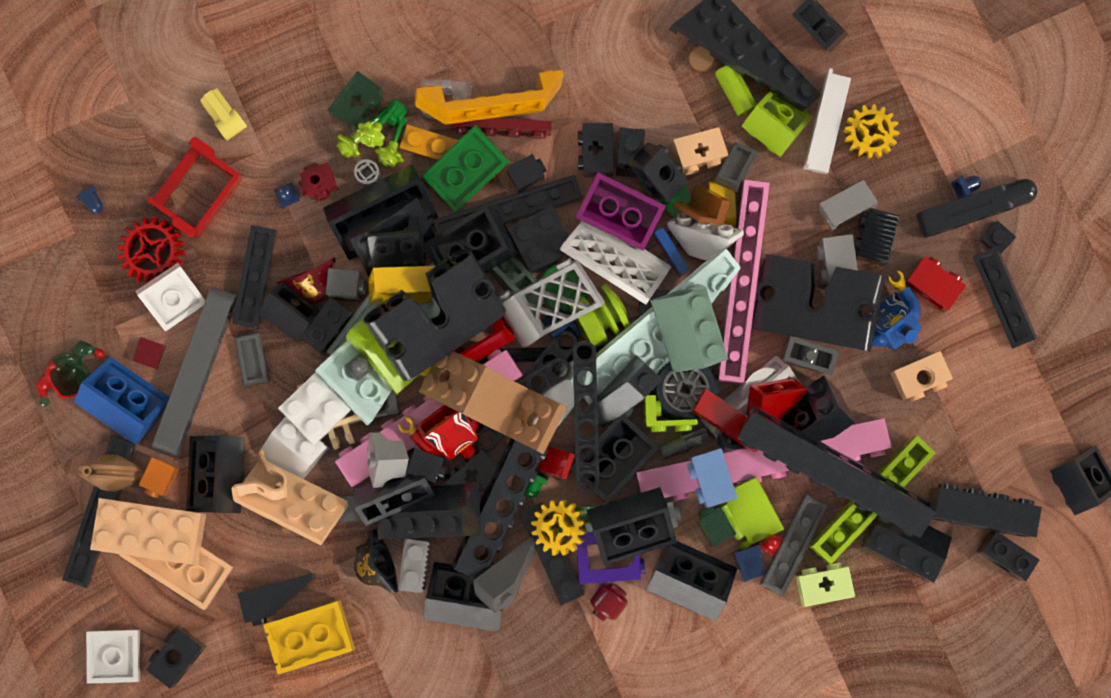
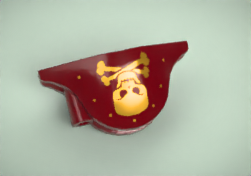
[277,257,336,302]

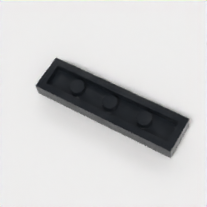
[232,225,277,329]
[973,246,1038,349]
[519,502,584,605]

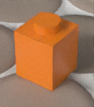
[139,457,180,498]

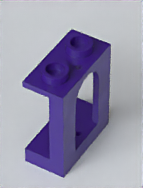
[576,532,645,584]

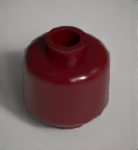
[590,582,628,621]

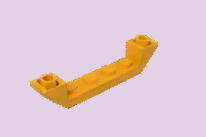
[415,70,564,124]

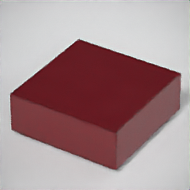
[132,337,166,369]

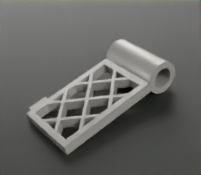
[498,258,605,347]

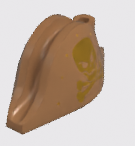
[78,454,145,492]

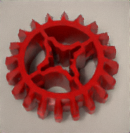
[117,217,186,284]

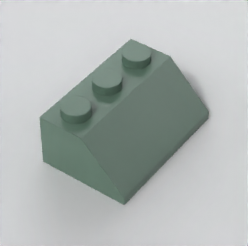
[650,283,728,373]

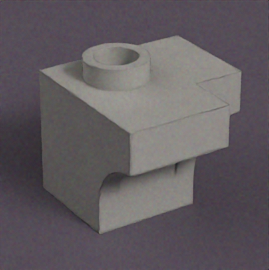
[367,433,409,488]

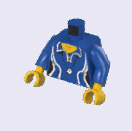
[863,271,921,349]

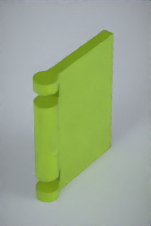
[718,476,784,550]

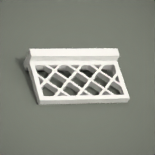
[560,221,672,304]

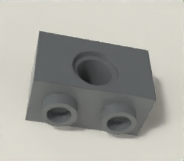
[780,336,839,375]

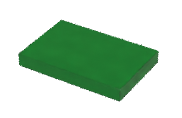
[421,125,510,212]

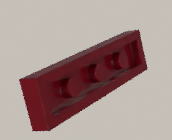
[451,118,552,139]

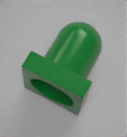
[525,472,549,498]

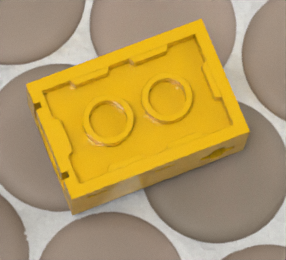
[263,600,355,675]

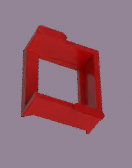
[147,137,243,238]

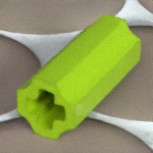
[715,65,757,117]

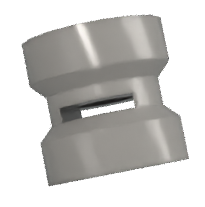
[354,159,381,187]

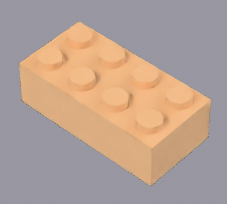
[90,498,206,565]

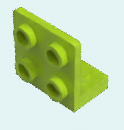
[642,395,698,433]

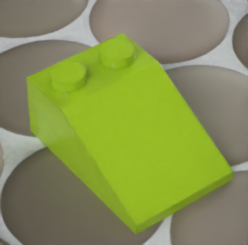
[346,299,420,395]

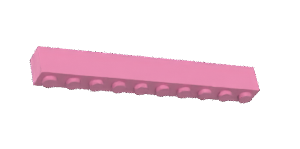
[635,418,891,501]

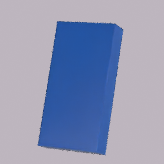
[653,228,689,278]

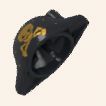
[354,529,399,593]

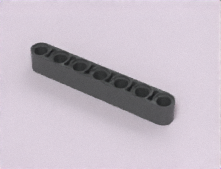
[152,287,237,458]

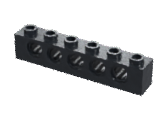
[451,438,549,579]

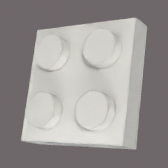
[136,263,206,331]
[278,372,352,445]
[86,630,140,683]

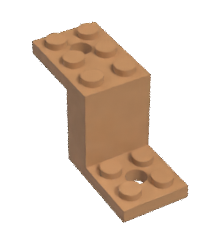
[419,352,567,454]

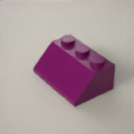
[575,173,666,251]

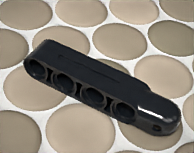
[916,179,1038,238]

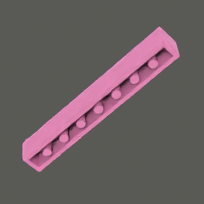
[717,180,770,385]
[335,349,523,487]

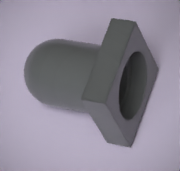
[344,353,373,382]

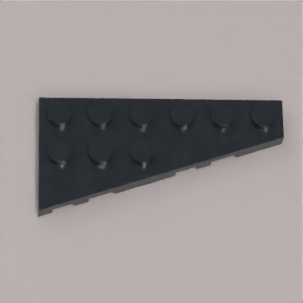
[669,0,821,112]

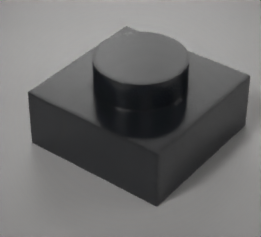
[980,220,1016,254]

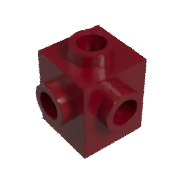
[298,162,339,202]

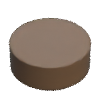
[689,46,714,72]

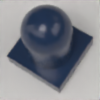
[951,175,982,199]
[274,182,300,209]
[76,186,103,214]

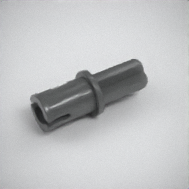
[659,427,710,460]

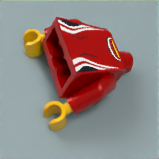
[398,405,479,459]

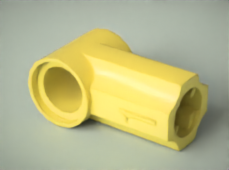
[200,88,247,141]

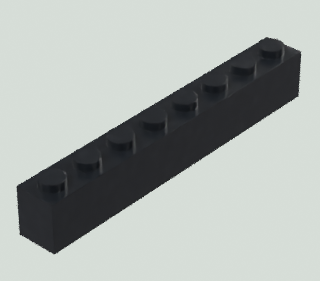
[738,405,936,538]

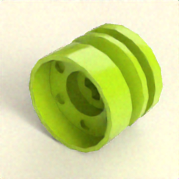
[568,283,630,349]

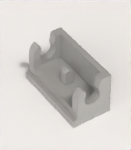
[819,180,878,230]

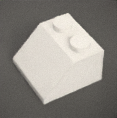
[261,417,330,479]

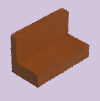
[673,185,730,225]

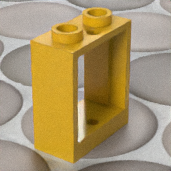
[368,266,435,305]

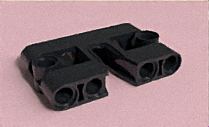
[363,248,506,381]
[751,254,886,352]

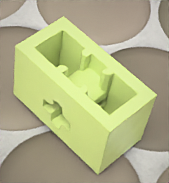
[796,562,855,607]

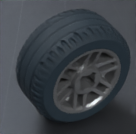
[651,361,719,421]

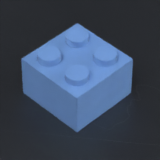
[687,449,737,508]

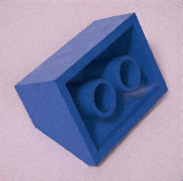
[74,356,170,445]

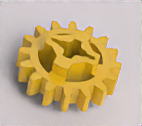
[844,104,899,160]
[531,499,588,555]

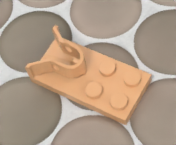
[232,449,348,545]

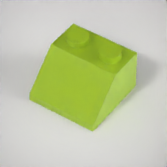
[742,90,813,157]

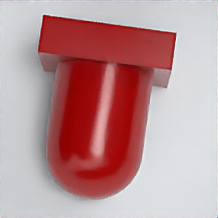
[758,534,783,556]

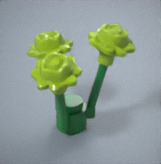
[336,99,408,168]

